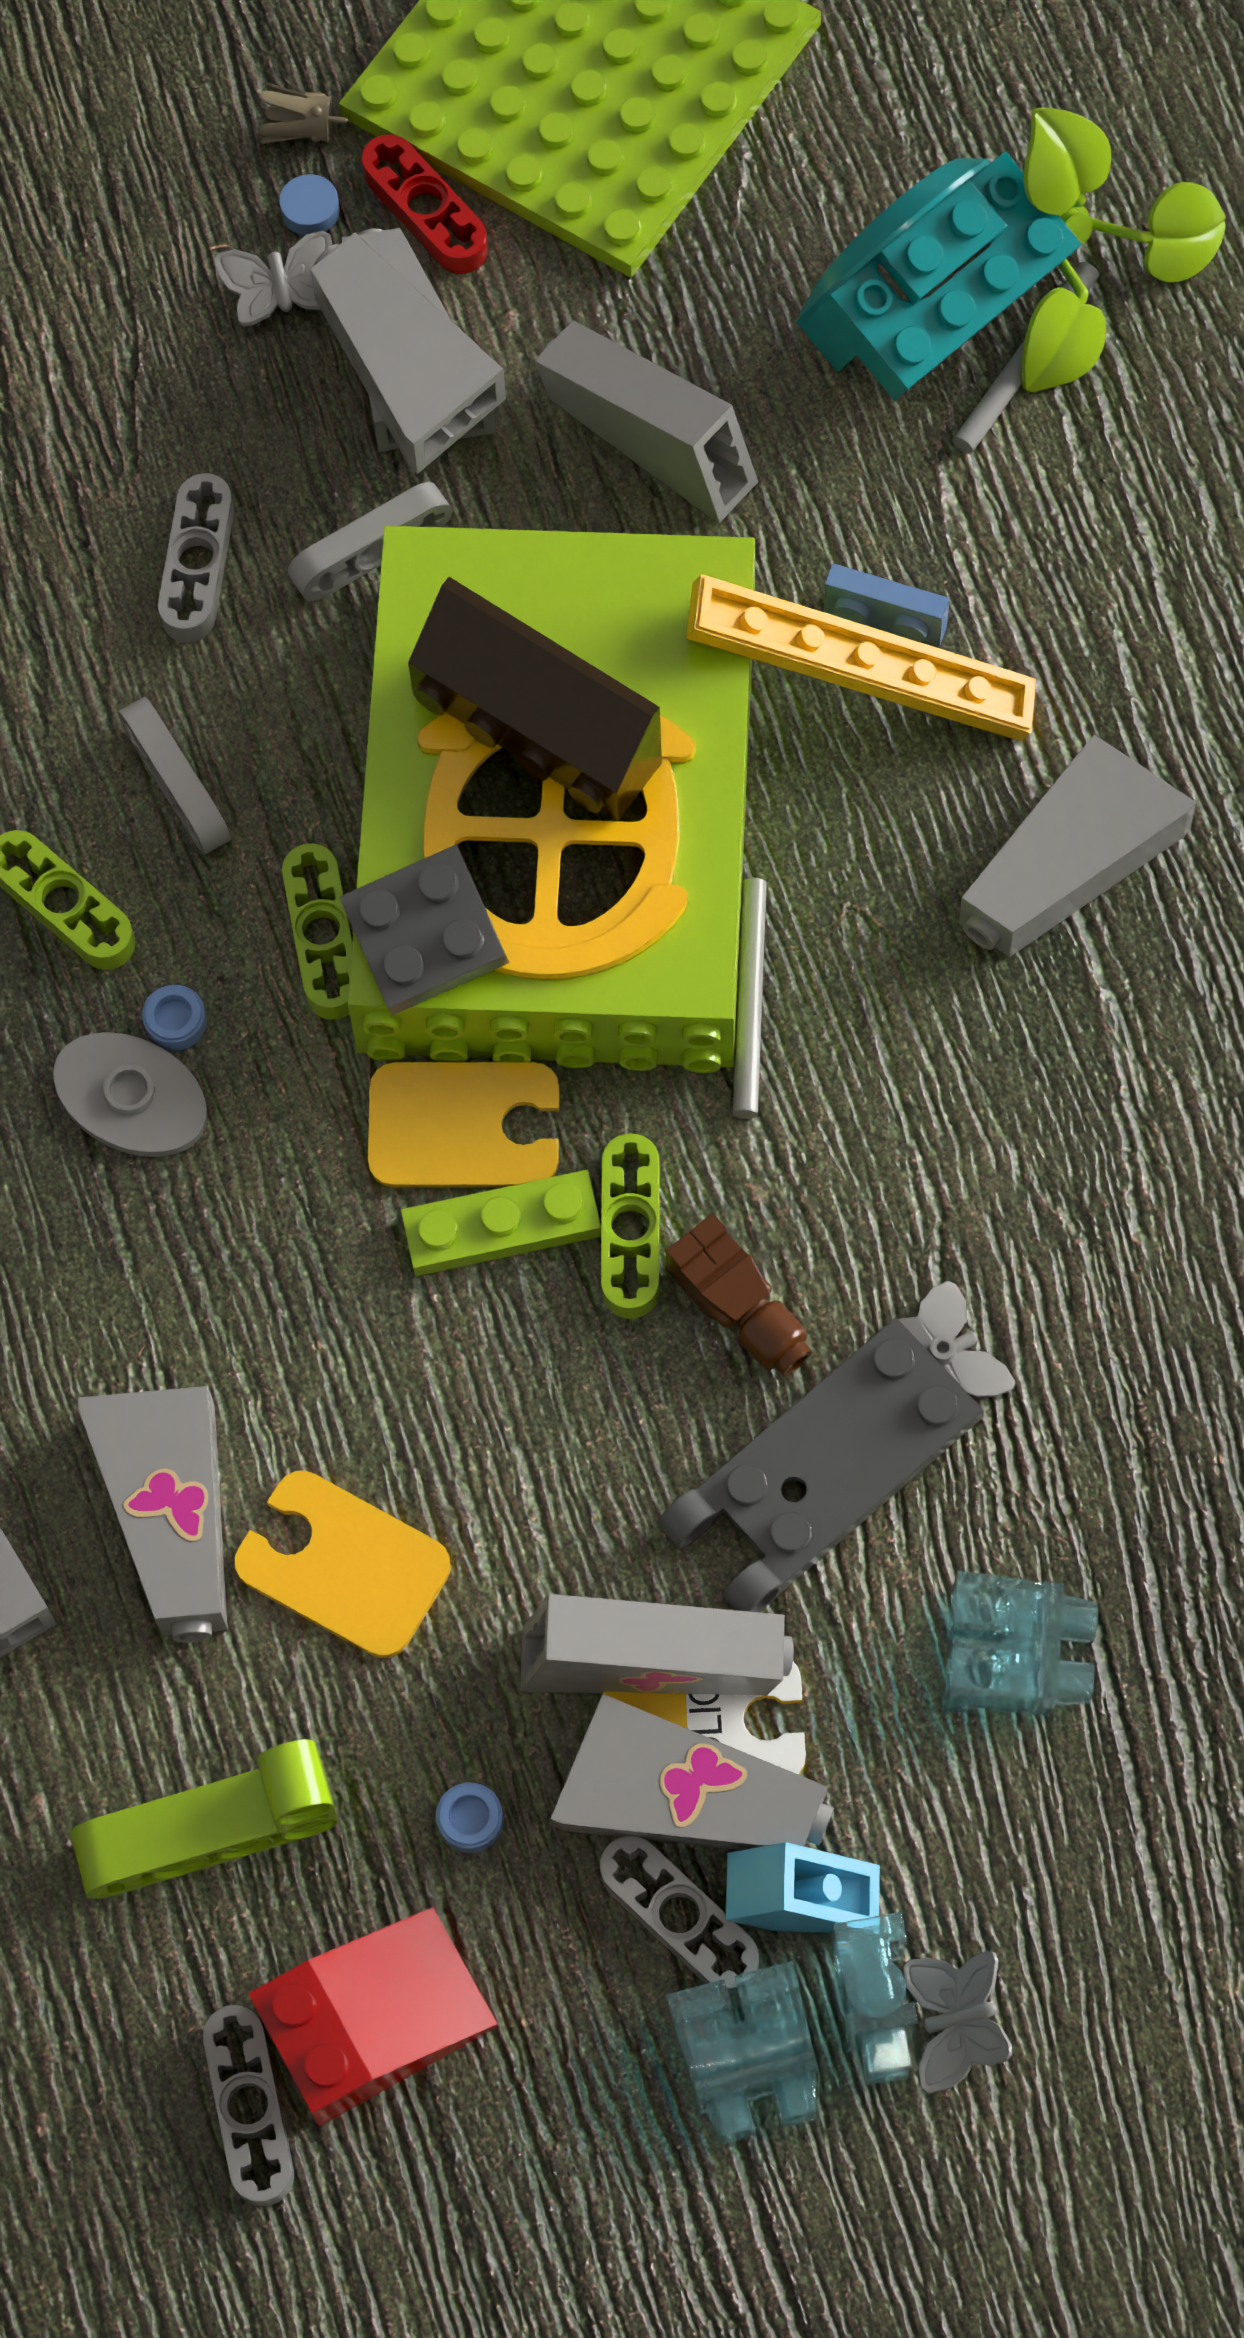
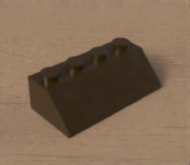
[408,577,662,820]

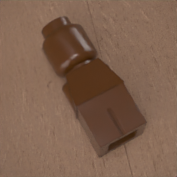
[665,1213,813,1377]

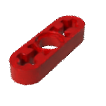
[362,134,488,274]

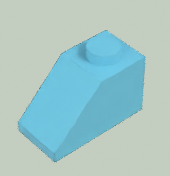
[726,1842,880,1934]

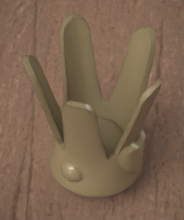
[258,82,348,144]

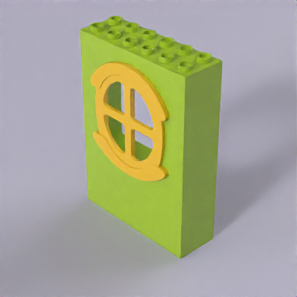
[348,525,755,1073]

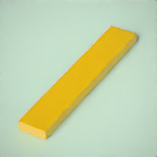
[686,574,1036,741]

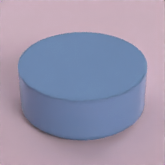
[280,174,340,236]
[142,985,207,1051]
[436,1782,504,1853]

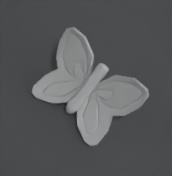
[214,231,332,327]
[880,1281,1016,1398]
[903,1951,1012,2094]

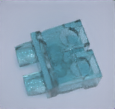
[943,1571,1098,1716]
[830,1912,918,2085]
[666,1961,818,2144]

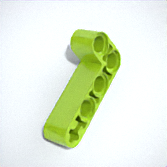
[69,1739,339,1899]

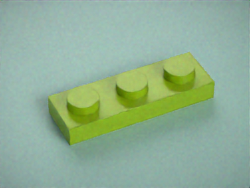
[401,1169,601,1277]

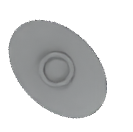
[53,1032,207,1157]

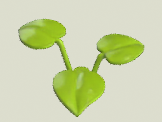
[1021,108,1226,392]

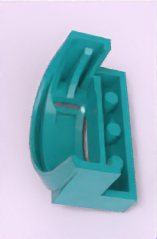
[796,151,1082,401]

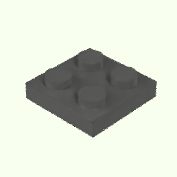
[340,844,509,1015]

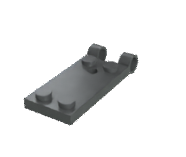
[657,1318,984,1613]

